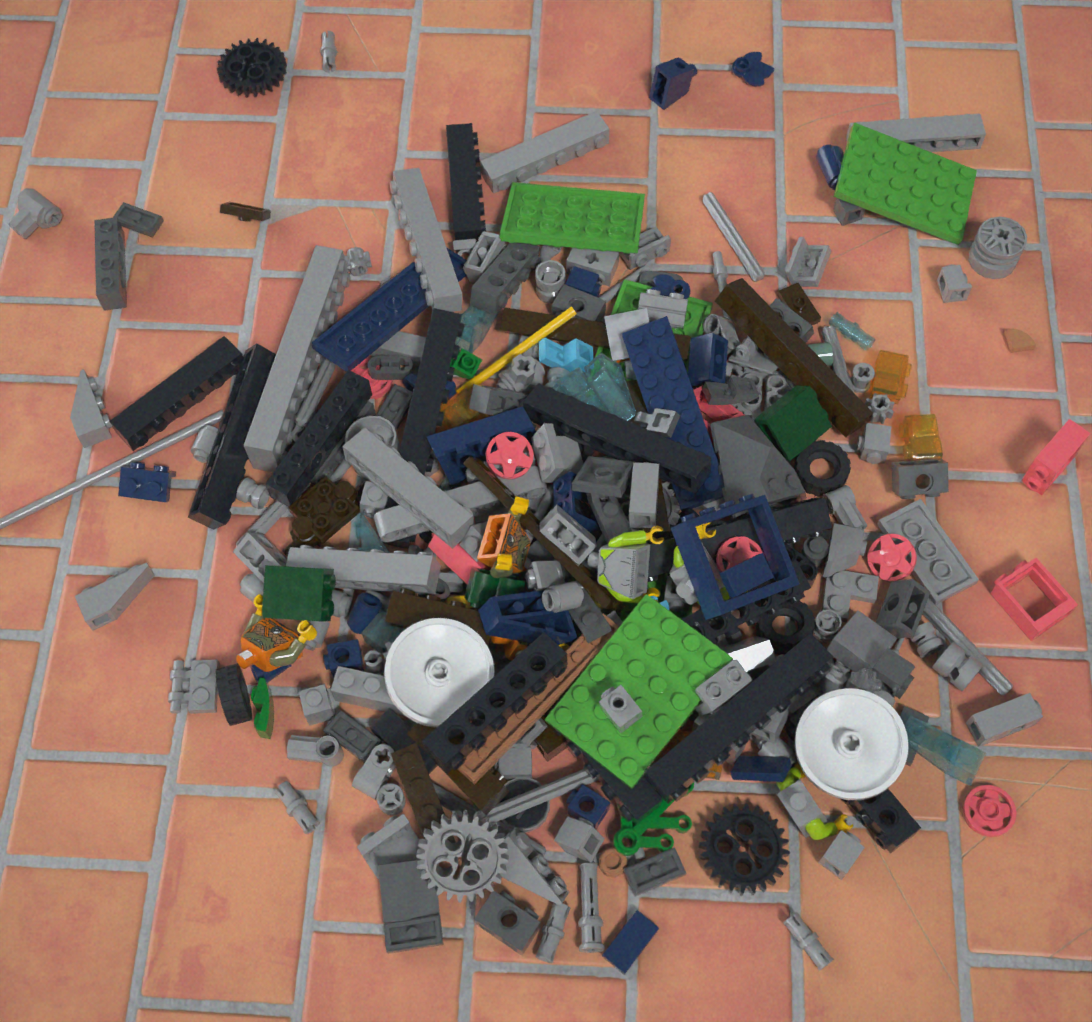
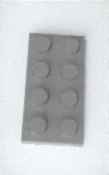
[877,499,979,605]

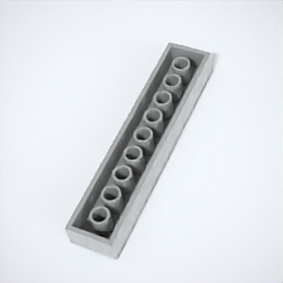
[244,245,351,473]

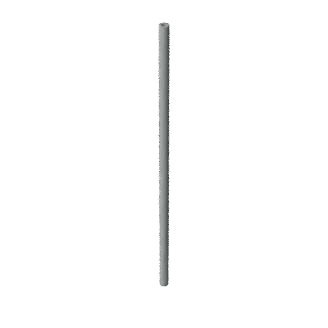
[0,410,224,530]

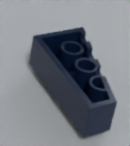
[427,406,536,485]

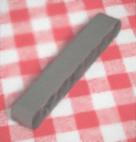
[374,466,548,542]

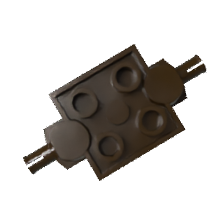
[282,476,365,557]

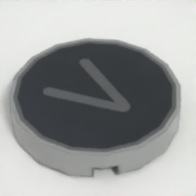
[499,778,550,833]

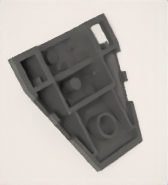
[710,415,807,519]

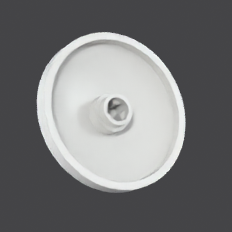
[384,618,494,727]
[795,688,908,800]

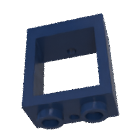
[553,471,602,542]

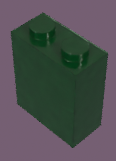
[754,385,832,461]
[262,565,336,622]

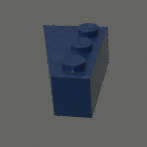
[479,590,577,645]

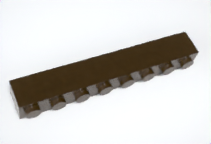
[715,278,874,437]

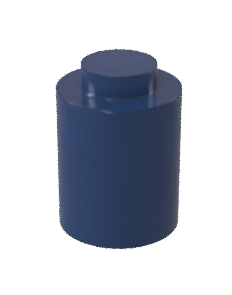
[347,593,382,634]

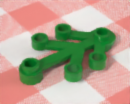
[613,776,694,856]

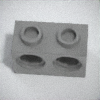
[233,533,287,583]

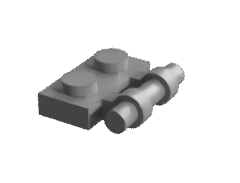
[168,660,220,714]

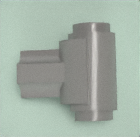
[7,188,62,239]
[496,354,545,394]

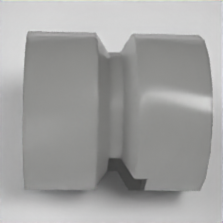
[535,260,565,304]
[932,642,984,691]

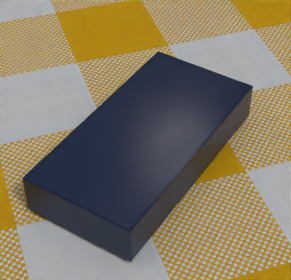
[719,553,774,599]
[730,756,792,782]
[602,910,659,975]

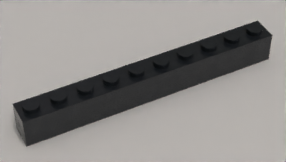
[379,308,465,549]

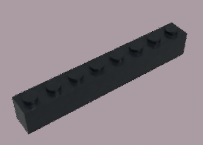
[188,344,276,530]
[523,383,711,494]
[646,498,832,582]
[645,633,834,804]

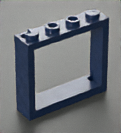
[671,494,800,620]

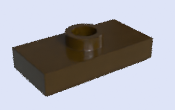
[220,202,271,221]
[777,283,821,325]

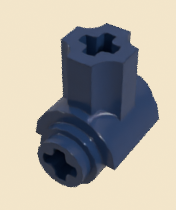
[816,145,844,190]

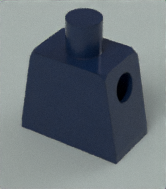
[649,58,697,110]

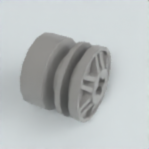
[968,216,1027,279]
[345,416,400,481]

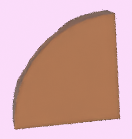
[1004,329,1036,353]

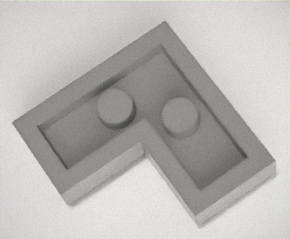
[822,571,879,622]

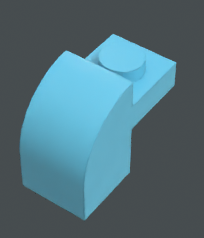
[539,338,594,376]

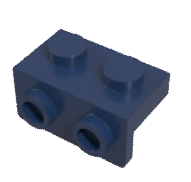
[118,462,176,502]

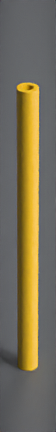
[456,306,577,398]

